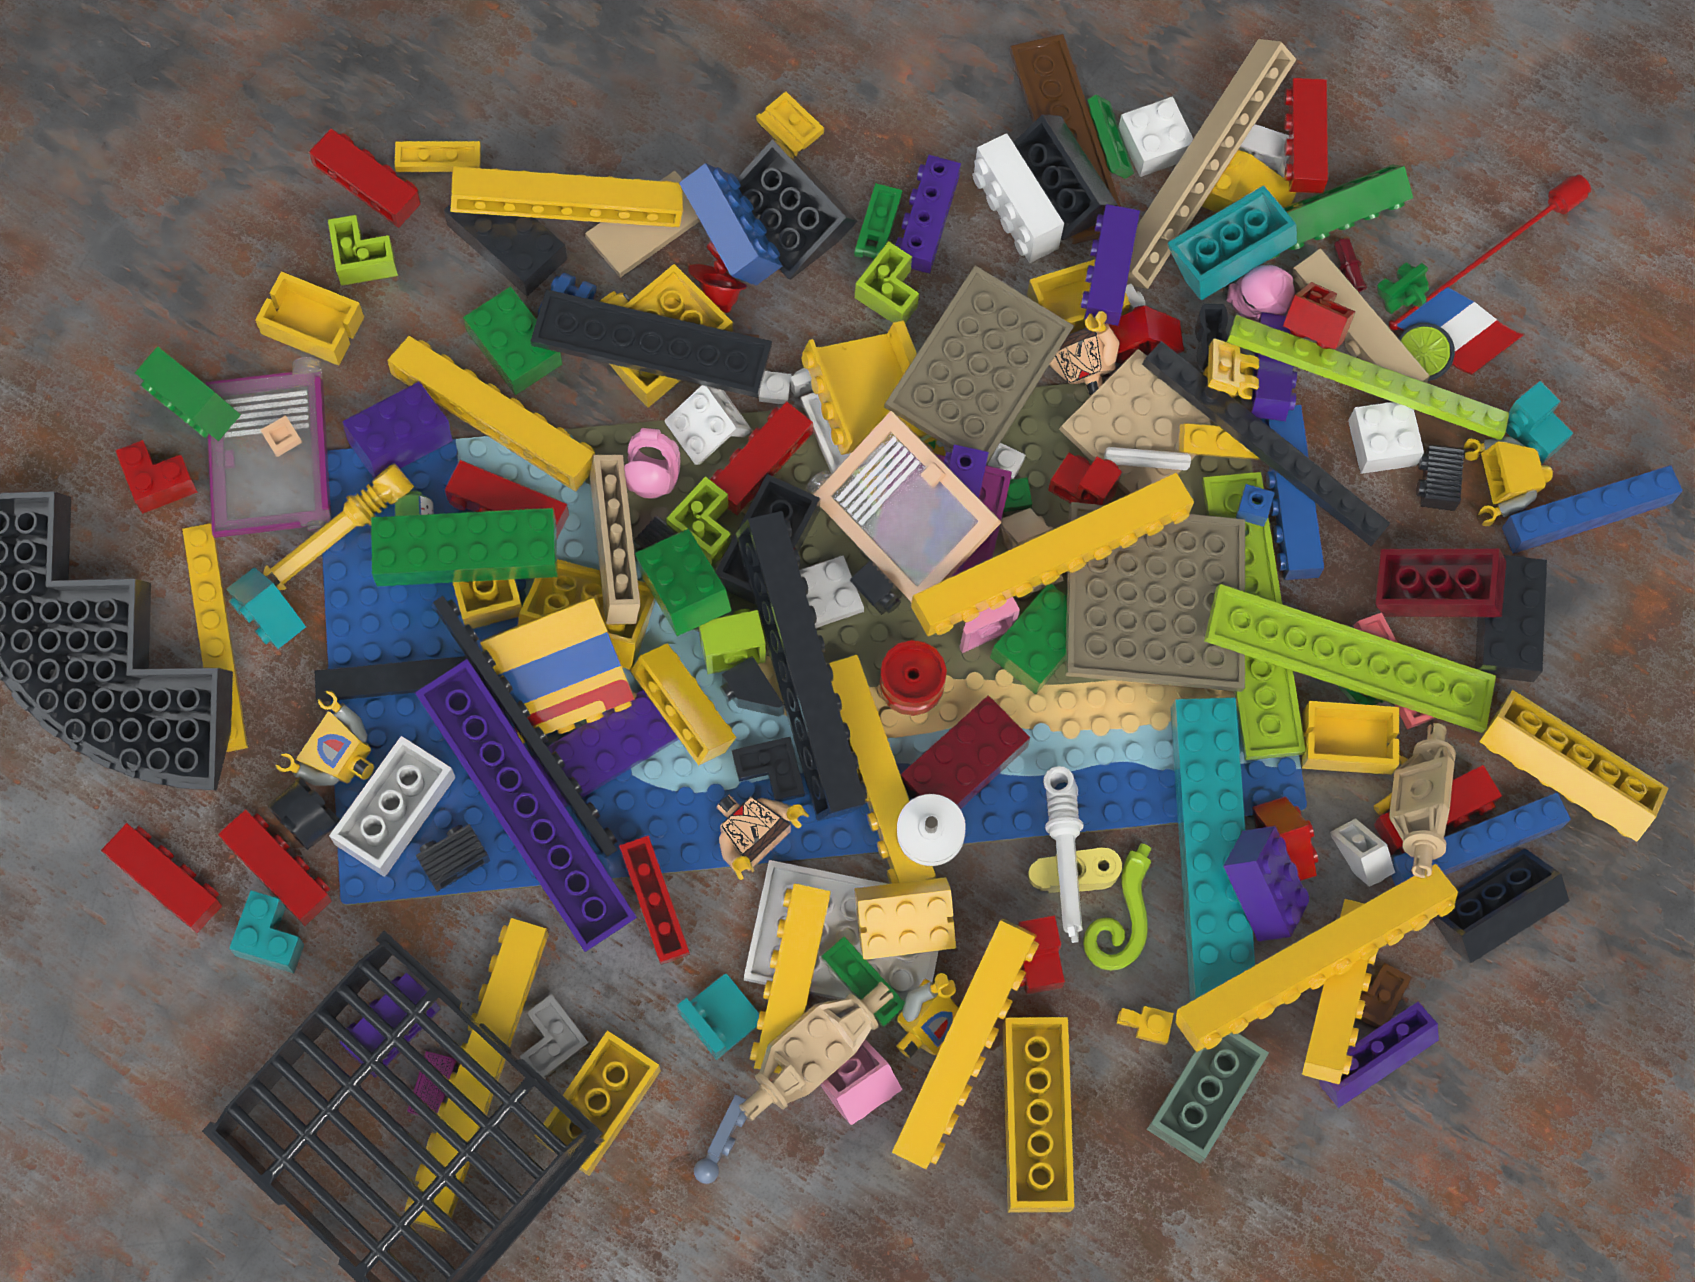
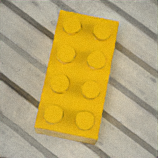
[535,1030,661,1176]

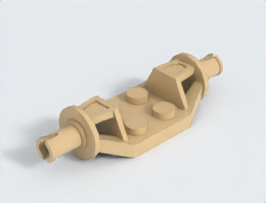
[1389,723,1456,878]
[739,982,894,1121]

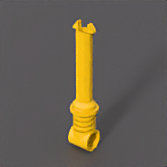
[263,463,414,590]

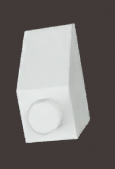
[1330,818,1395,887]

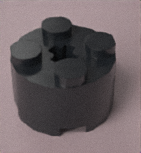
[268,777,340,850]

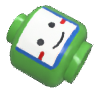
[395,491,434,516]

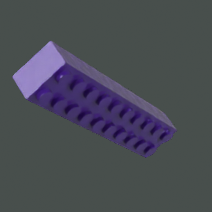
[415,659,637,952]

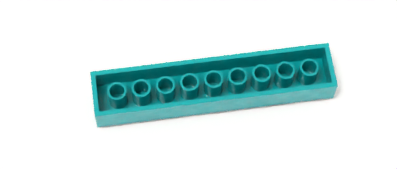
[1170,698,1255,1002]

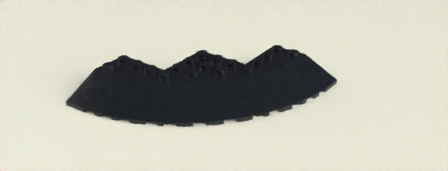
[0,491,233,791]

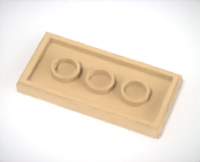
[585,170,700,278]

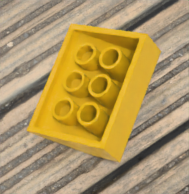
[610,264,733,408]
[518,559,656,670]

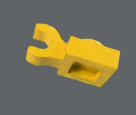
[1116,1006,1174,1045]

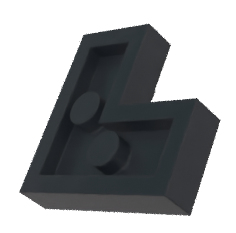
[732,736,805,802]

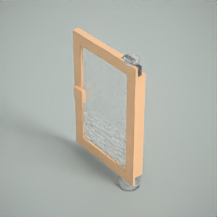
[807,411,1002,603]

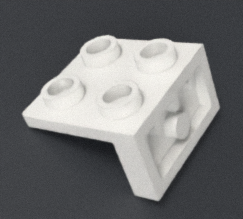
[665,385,752,465]

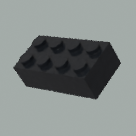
[444,204,567,296]
[716,474,820,605]
[1475,555,1547,682]

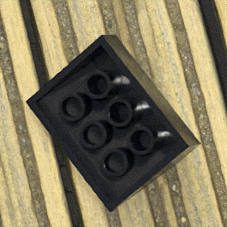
[737,139,858,280]

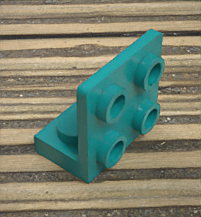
[676,974,759,1060]

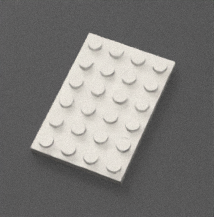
[744,860,939,1012]

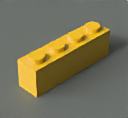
[630,643,736,766]

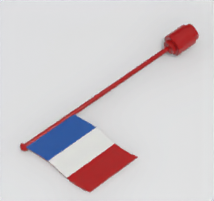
[1388,174,1591,375]

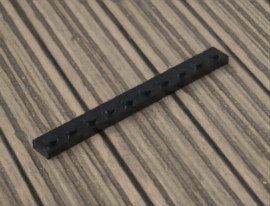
[1142,341,1390,546]
[432,596,618,858]

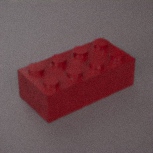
[1376,548,1506,617]
[901,695,1031,809]

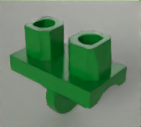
[1377,262,1429,314]

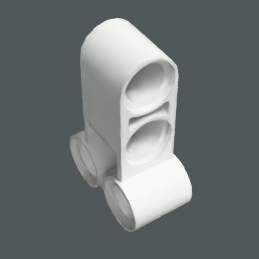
[1239,124,1289,178]

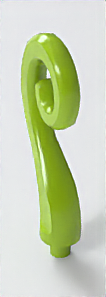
[1083,843,1151,971]

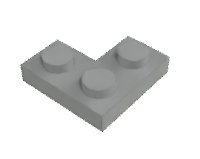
[520,994,589,1079]

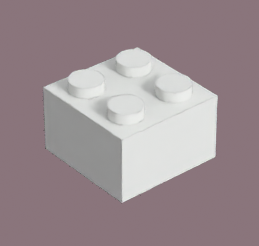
[1119,97,1193,177]
[1348,402,1424,474]

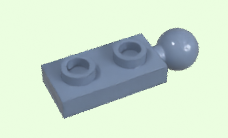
[694,1095,747,1184]

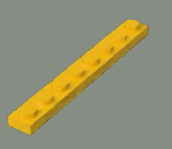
[182,523,248,752]

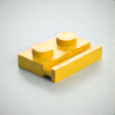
[756,91,824,156]

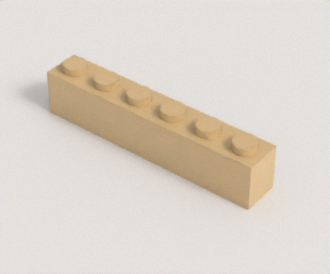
[1292,248,1430,383]
[590,455,640,624]

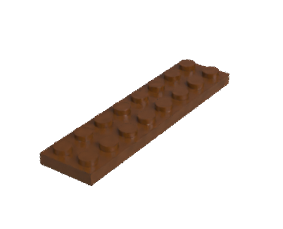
[1009,34,1121,244]

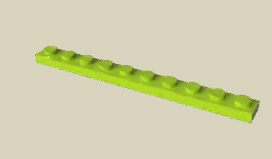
[1227,315,1509,440]

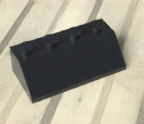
[1013,114,1118,240]
[1432,848,1570,963]

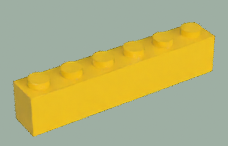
[750,883,831,1074]
[1302,899,1377,1084]

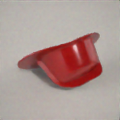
[687,264,748,313]

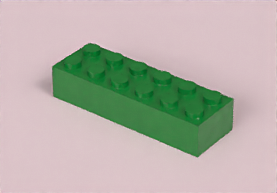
[371,508,558,586]

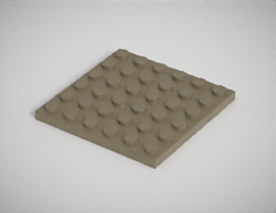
[1065,502,1245,692]

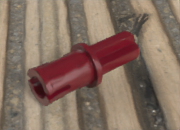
[1334,238,1367,293]

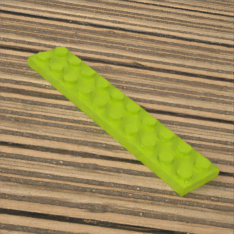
[1202,472,1306,760]
[1204,584,1496,733]

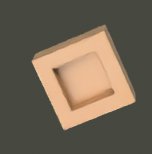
[260,415,302,457]

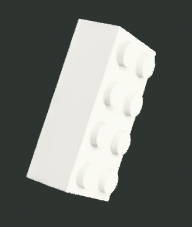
[972,133,1064,263]
[329,736,455,877]

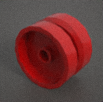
[879,640,947,716]

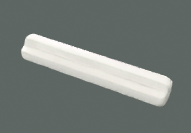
[1104,447,1191,470]

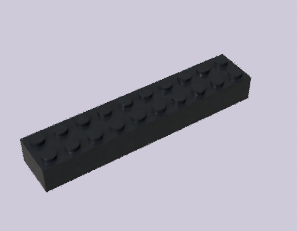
[735,511,867,822]

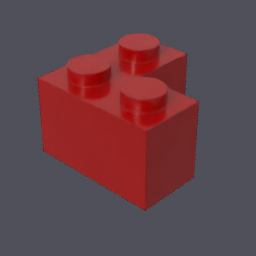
[1283,282,1356,349]
[1105,305,1184,364]
[115,440,198,514]
[1048,453,1122,506]
[1252,796,1318,881]
[1017,915,1065,995]

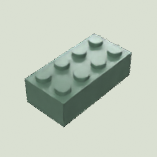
[1146,1033,1269,1164]

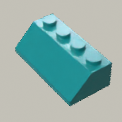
[1168,185,1297,300]

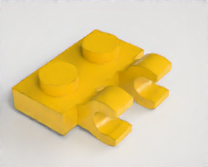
[1207,339,1259,399]

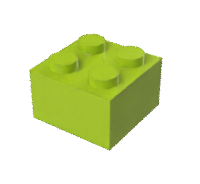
[699,609,766,675]

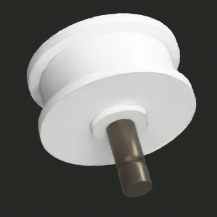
[897,794,965,866]

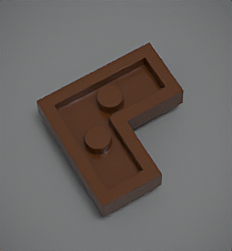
[1359,963,1412,1029]

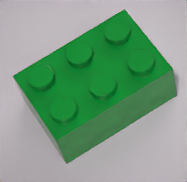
[463,286,563,395]
[135,346,241,442]
[634,528,732,636]
[990,584,1067,694]

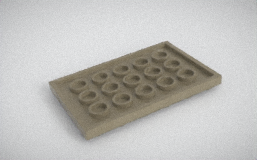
[884,265,1074,464]

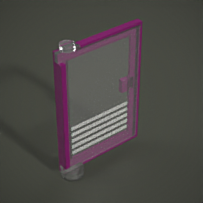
[206,357,331,538]

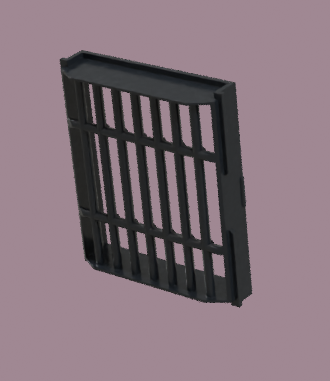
[202,930,605,1282]

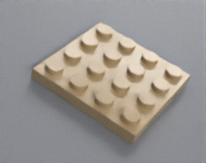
[1059,349,1218,495]

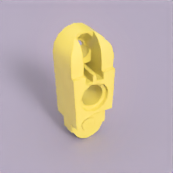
[1028,847,1122,893]

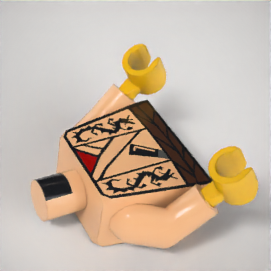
[1049,311,1119,396]
[717,795,809,880]

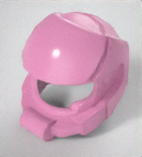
[1226,265,1295,322]
[624,428,680,498]

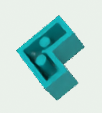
[1506,381,1573,465]
[226,567,306,649]
[229,890,305,974]

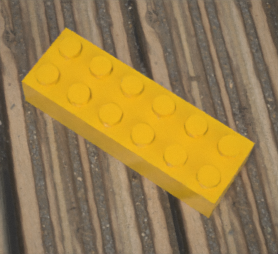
[1480,689,1669,842]
[1003,1017,1075,1213]

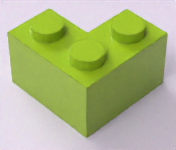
[328,215,398,286]
[855,241,919,323]
[666,476,731,567]

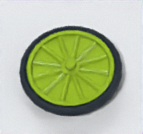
[1398,323,1455,381]

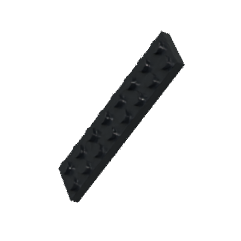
[531,289,772,398]

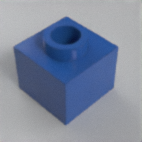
[1236,484,1275,527]

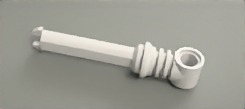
[1044,766,1083,943]

